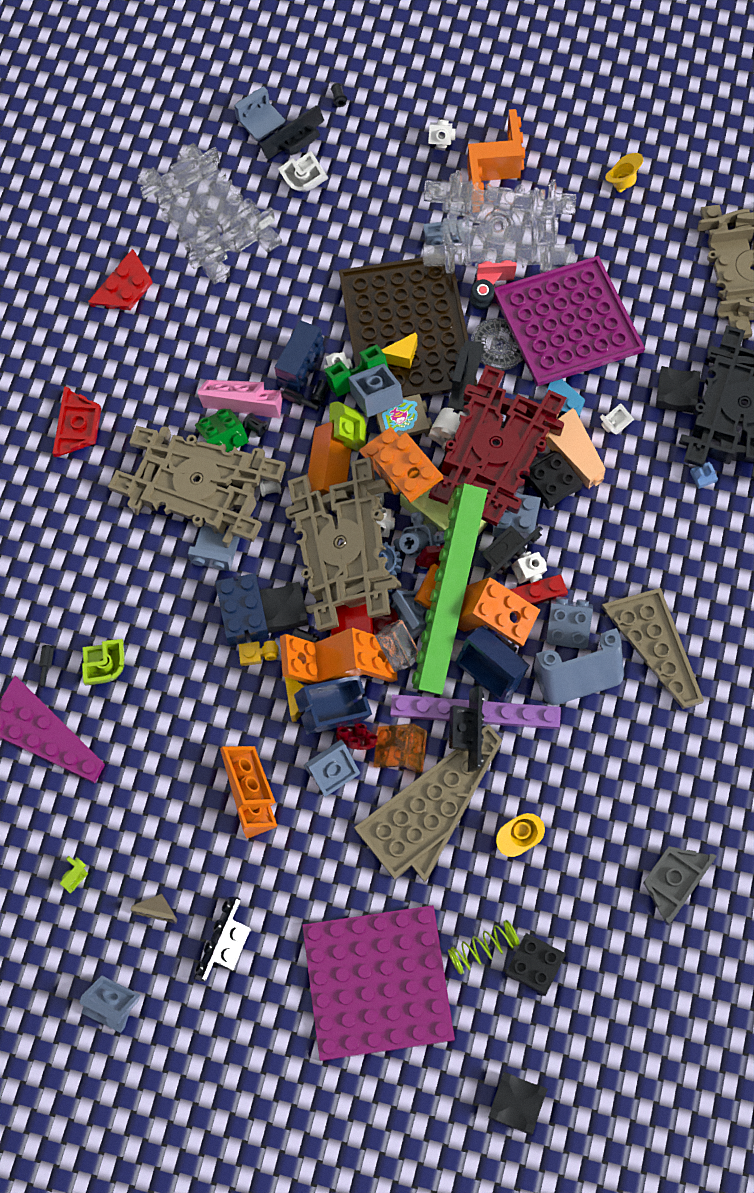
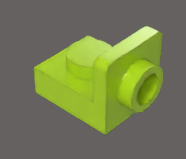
[60,856,88,894]

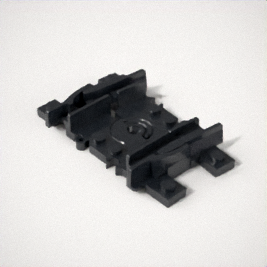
[679,325,754,480]

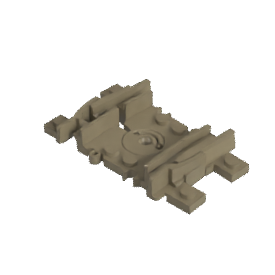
[697,205,754,339]
[108,426,286,548]
[285,457,401,632]

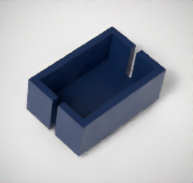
[274,320,325,393]
[215,573,269,646]
[455,625,530,703]
[294,676,372,735]

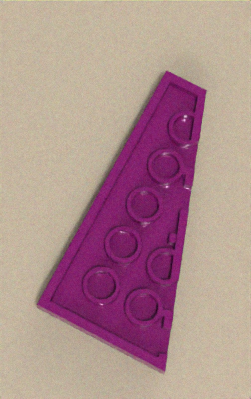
[0,675,105,784]

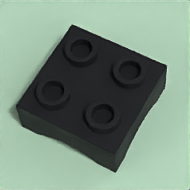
[655,366,701,413]
[525,452,582,509]
[259,582,309,633]
[505,933,566,997]
[488,1072,548,1135]

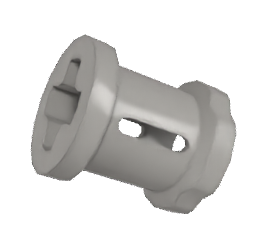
[259,479,282,497]

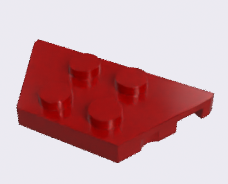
[88,249,153,310]
[52,387,101,457]

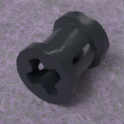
[242,412,269,437]

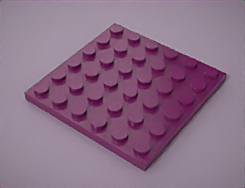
[494,256,645,387]
[303,905,455,1061]

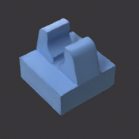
[690,462,718,489]

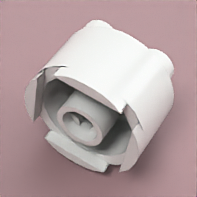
[428,408,468,451]

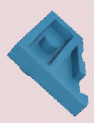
[545,379,585,417]

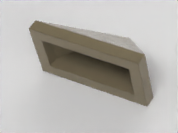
[131,894,177,924]

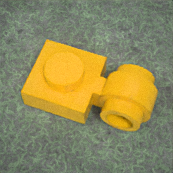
[239,641,279,666]

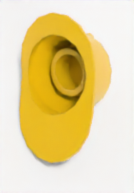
[605,153,644,193]
[496,813,545,857]

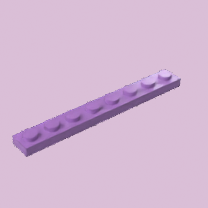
[390,694,561,730]

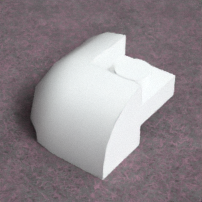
[278,151,328,192]

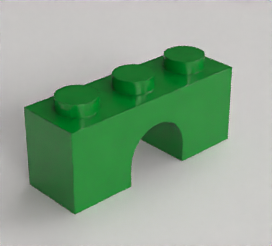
[324,344,389,397]

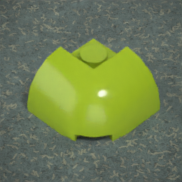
[329,401,366,452]
[82,639,125,686]

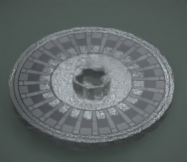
[471,318,524,370]

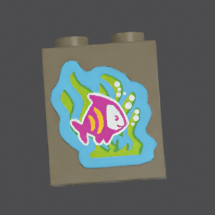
[375,394,432,437]

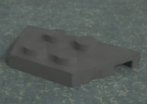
[643,846,717,926]

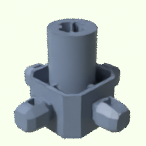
[393,511,445,569]

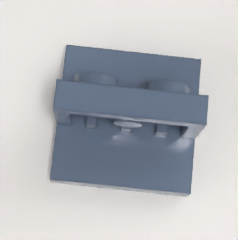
[390,591,429,641]
[303,740,360,797]
[79,976,140,1033]

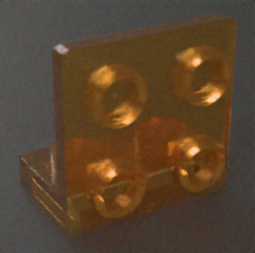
[374,724,427,772]

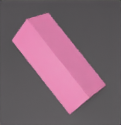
[198,380,283,419]

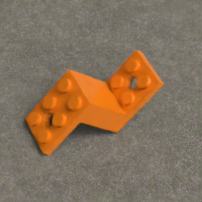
[467,109,525,213]
[359,427,444,503]
[414,564,540,647]
[280,628,398,685]

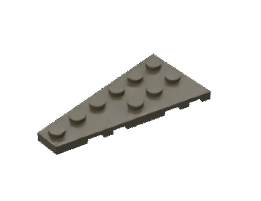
[601,588,704,709]

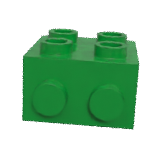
[195,409,249,453]

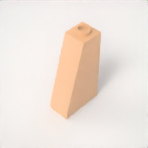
[546,408,605,489]

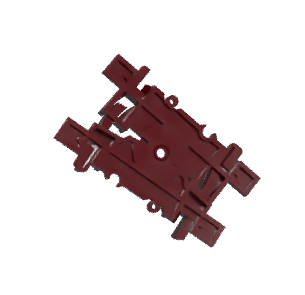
[428,365,567,527]

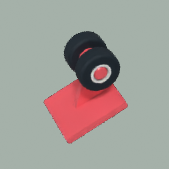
[470,260,517,310]

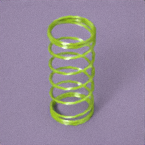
[448,920,520,975]

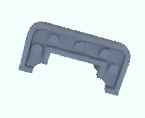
[533,628,624,705]

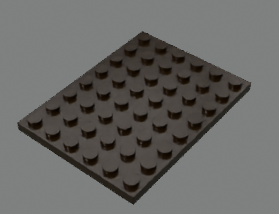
[339,253,478,398]

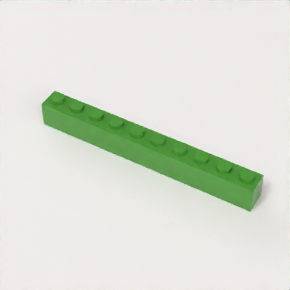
[412,483,488,695]

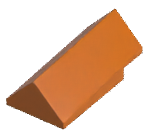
[308,422,352,496]
[220,746,277,839]

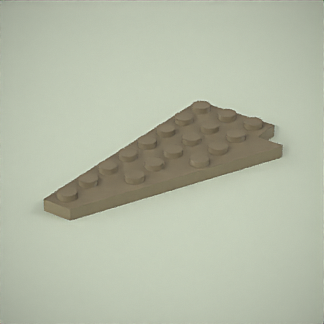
[354,724,502,883]

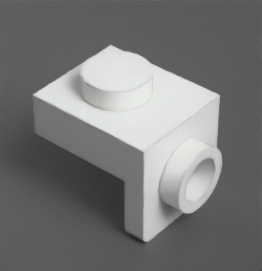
[600,403,634,435]

